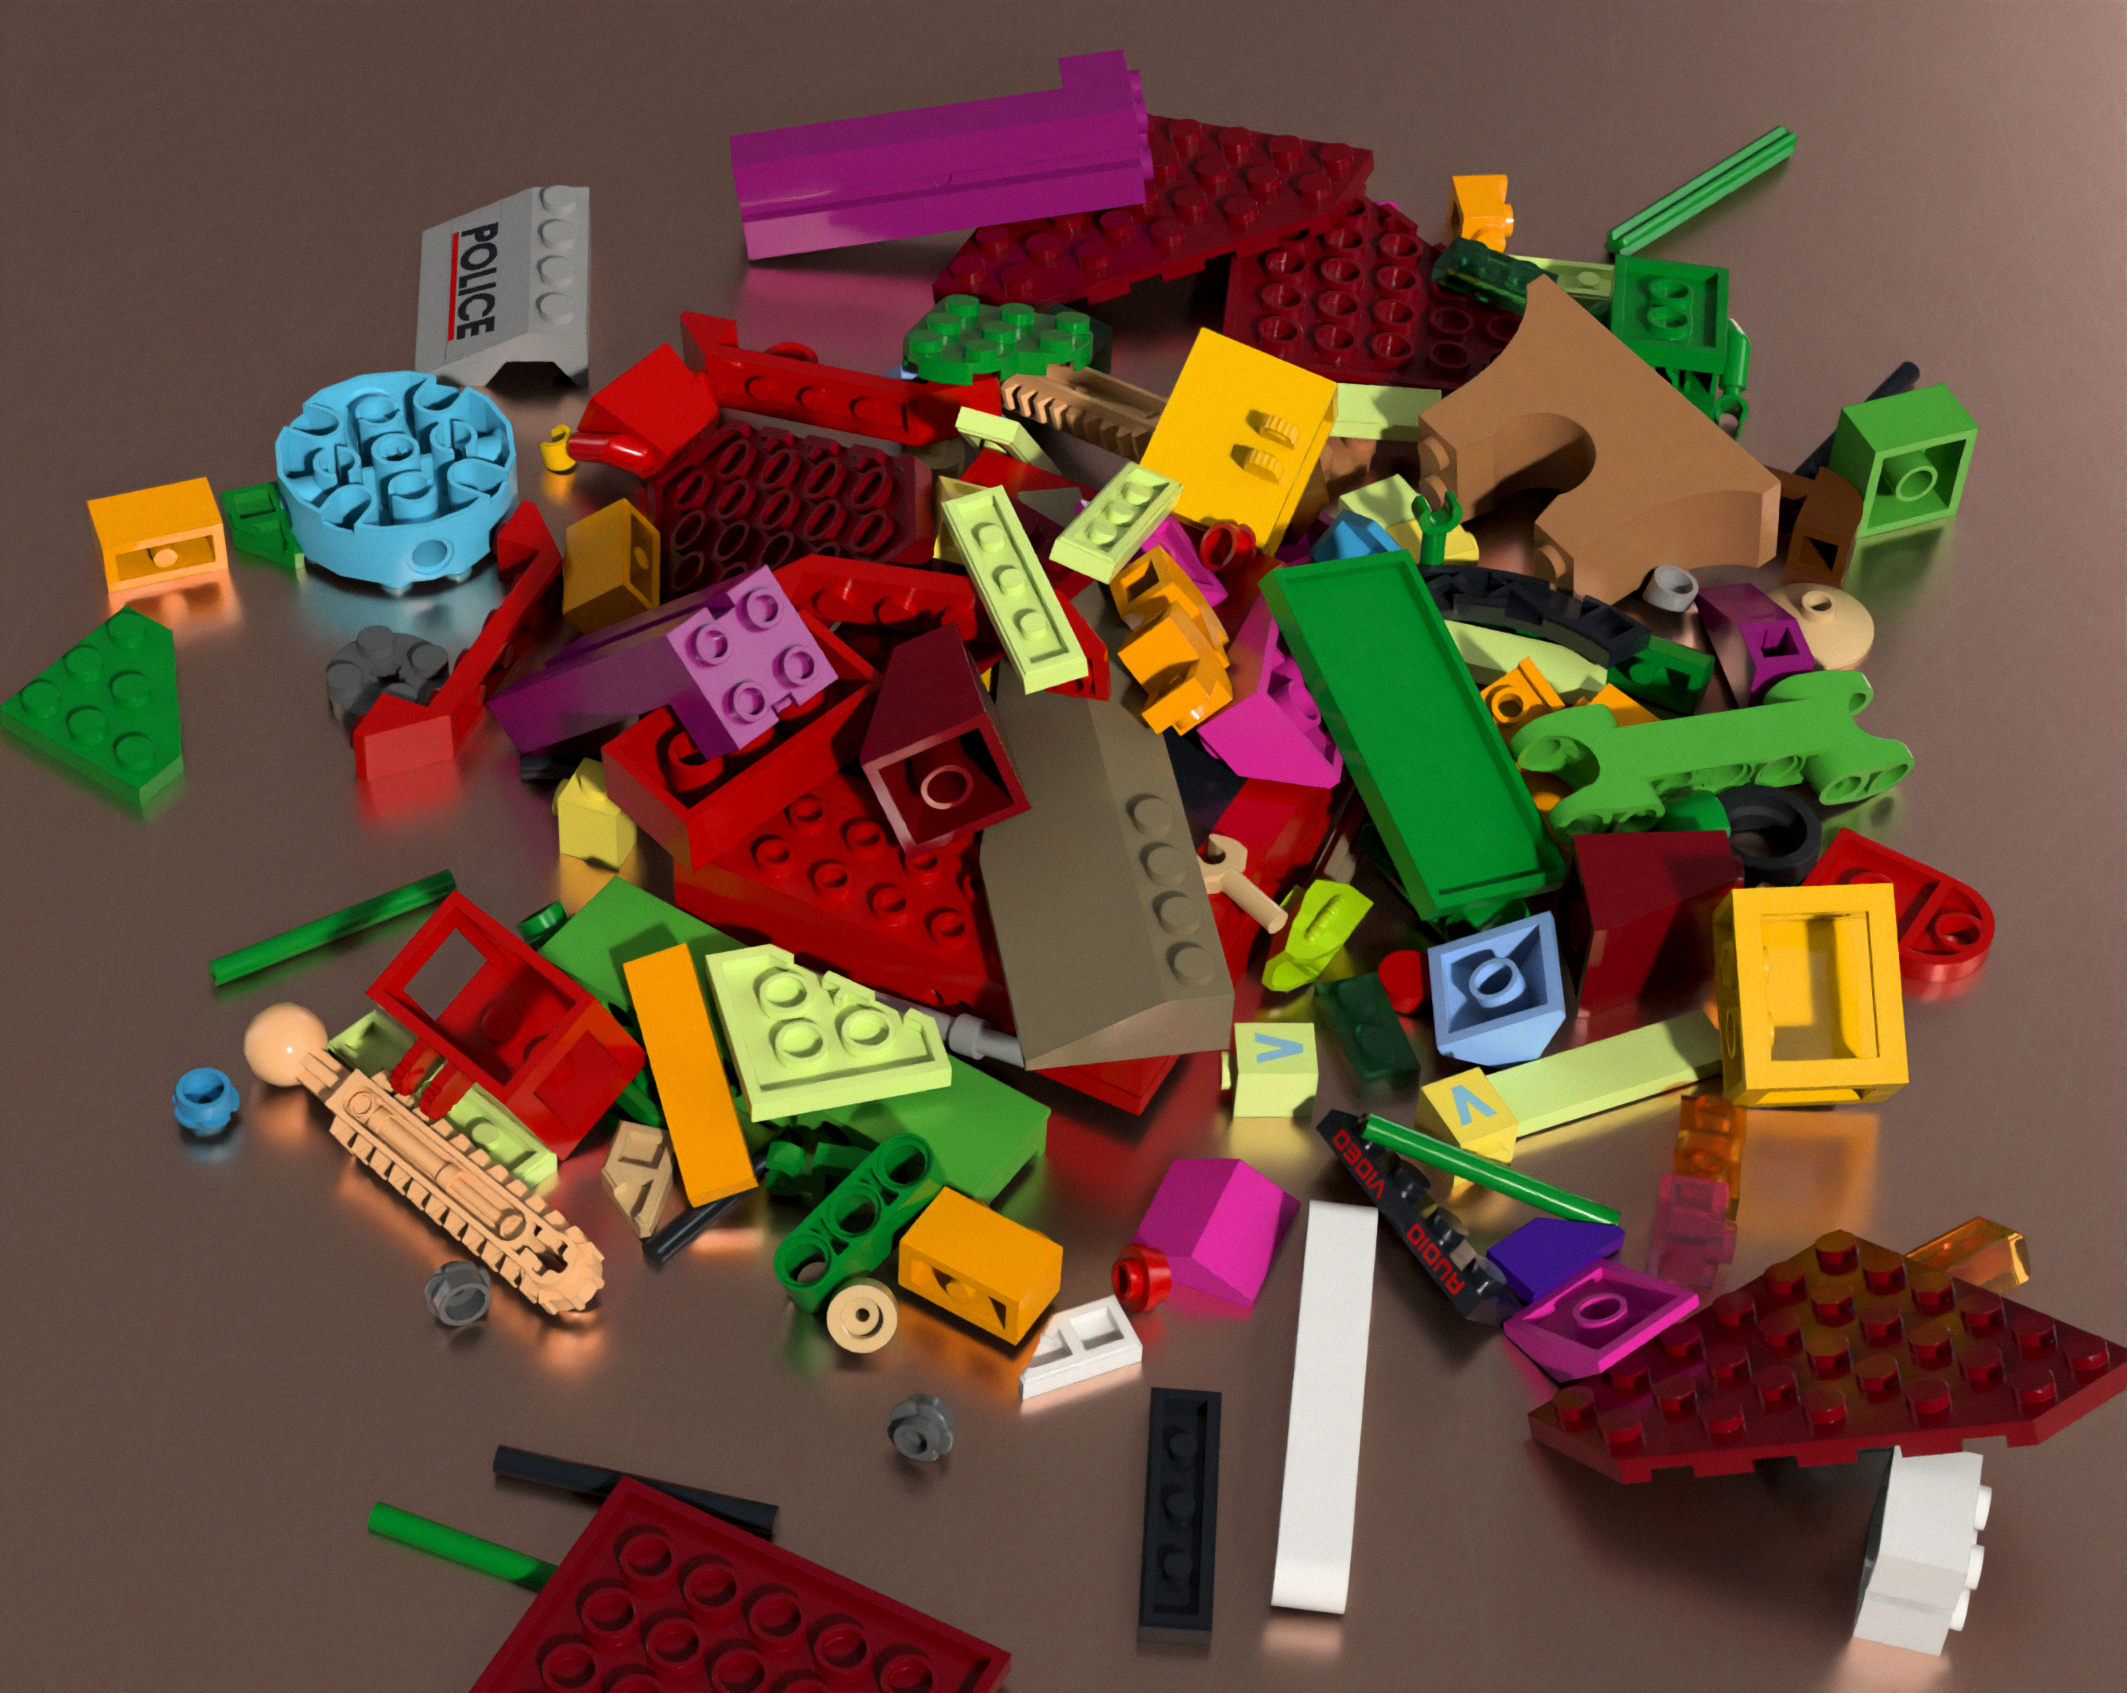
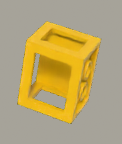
[1139,327,1338,558]
[1711,883,1909,1109]

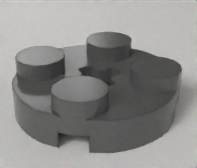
[326,625,450,730]

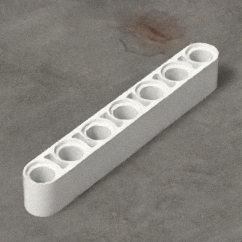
[1271,1200,1378,1614]

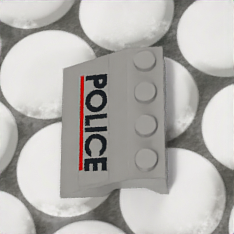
[415,185,591,386]

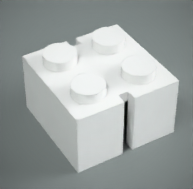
[1852,1446,1992,1657]

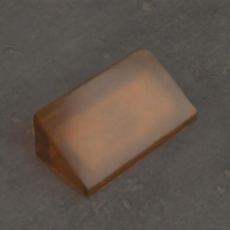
[1904,1216,2031,1295]

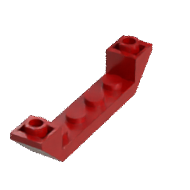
[679,311,1002,447]
[349,500,564,781]
[772,554,1112,701]

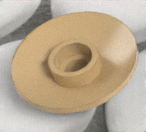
[1766,583,1874,670]

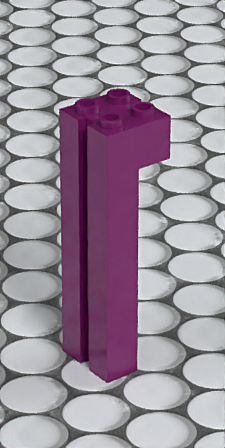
[730,49,1154,260]
[487,564,839,760]

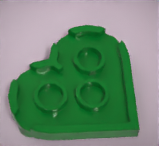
[902,294,1094,386]

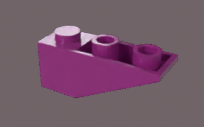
[1694,583,1815,709]

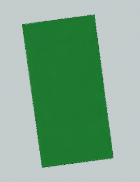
[1257,549,1567,921]

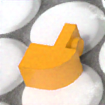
[1109,544,1230,669]
[1117,600,1233,736]

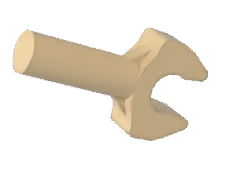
[1197,833,1288,934]

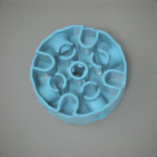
[275,371,519,588]

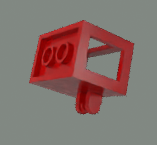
[365,889,649,1161]

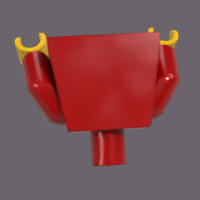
[539,342,721,483]

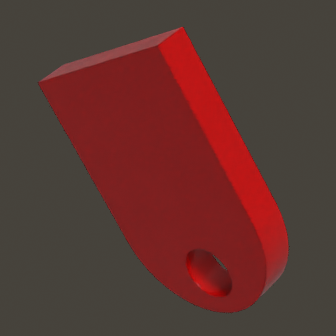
[1801,827,1995,982]

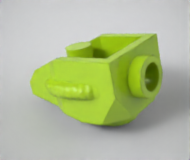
[1261,877,1374,992]

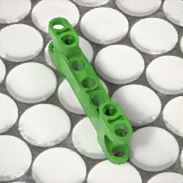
[1509,670,1915,843]

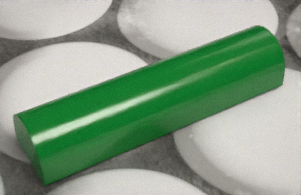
[1472,621,1715,716]

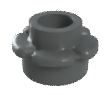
[424,1261,492,1326]
[887,1394,956,1462]

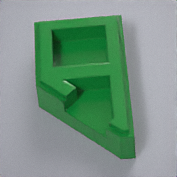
[219,481,305,570]

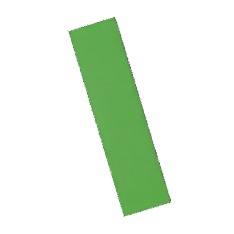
[537,875,1051,1205]

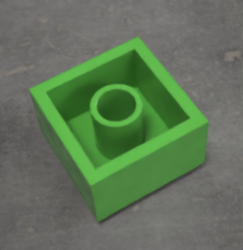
[1828,383,1979,539]

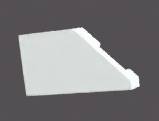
[1018,1294,1143,1400]

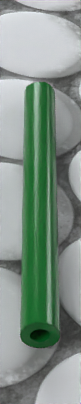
[207,869,457,987]
[1359,1112,1621,1226]
[368,1501,558,1591]

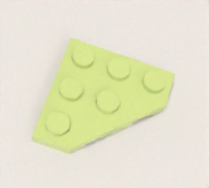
[705,944,952,1123]

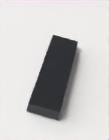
[1137,1387,1222,1646]

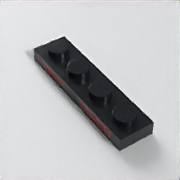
[1315,1108,1520,1328]

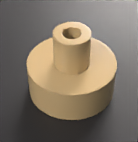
[906,437,965,486]
[827,1277,898,1353]

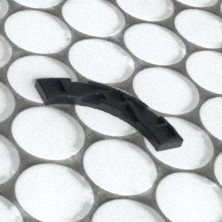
[1416,565,1652,670]

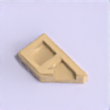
[601,1120,679,1242]

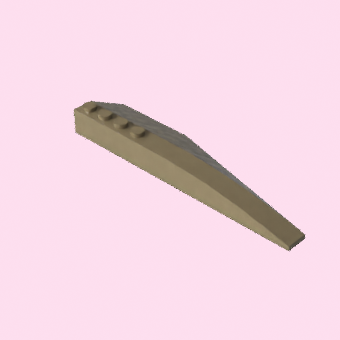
[979,487,1235,1071]

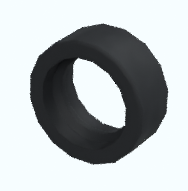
[1716,784,1822,889]

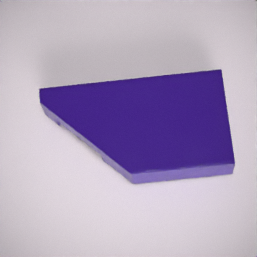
[1485,1217,1625,1305]

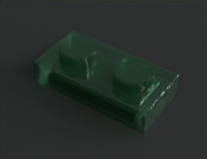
[1431,235,1559,317]
[1313,972,1421,1098]

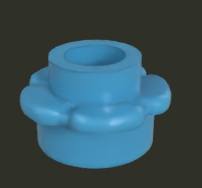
[172,1068,240,1130]

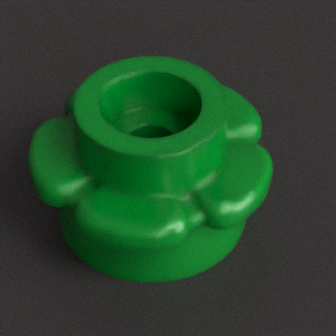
[515,899,575,951]

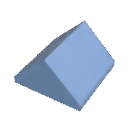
[1428,911,1566,1070]

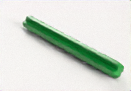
[1604,126,1798,257]

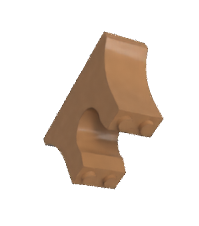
[1417,274,1781,606]

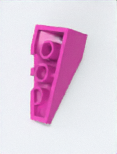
[1197,562,1343,789]

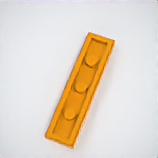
[622,943,759,1208]

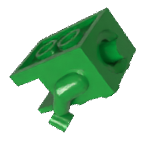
[1588,254,1751,435]

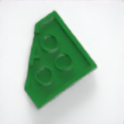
[0,605,184,808]

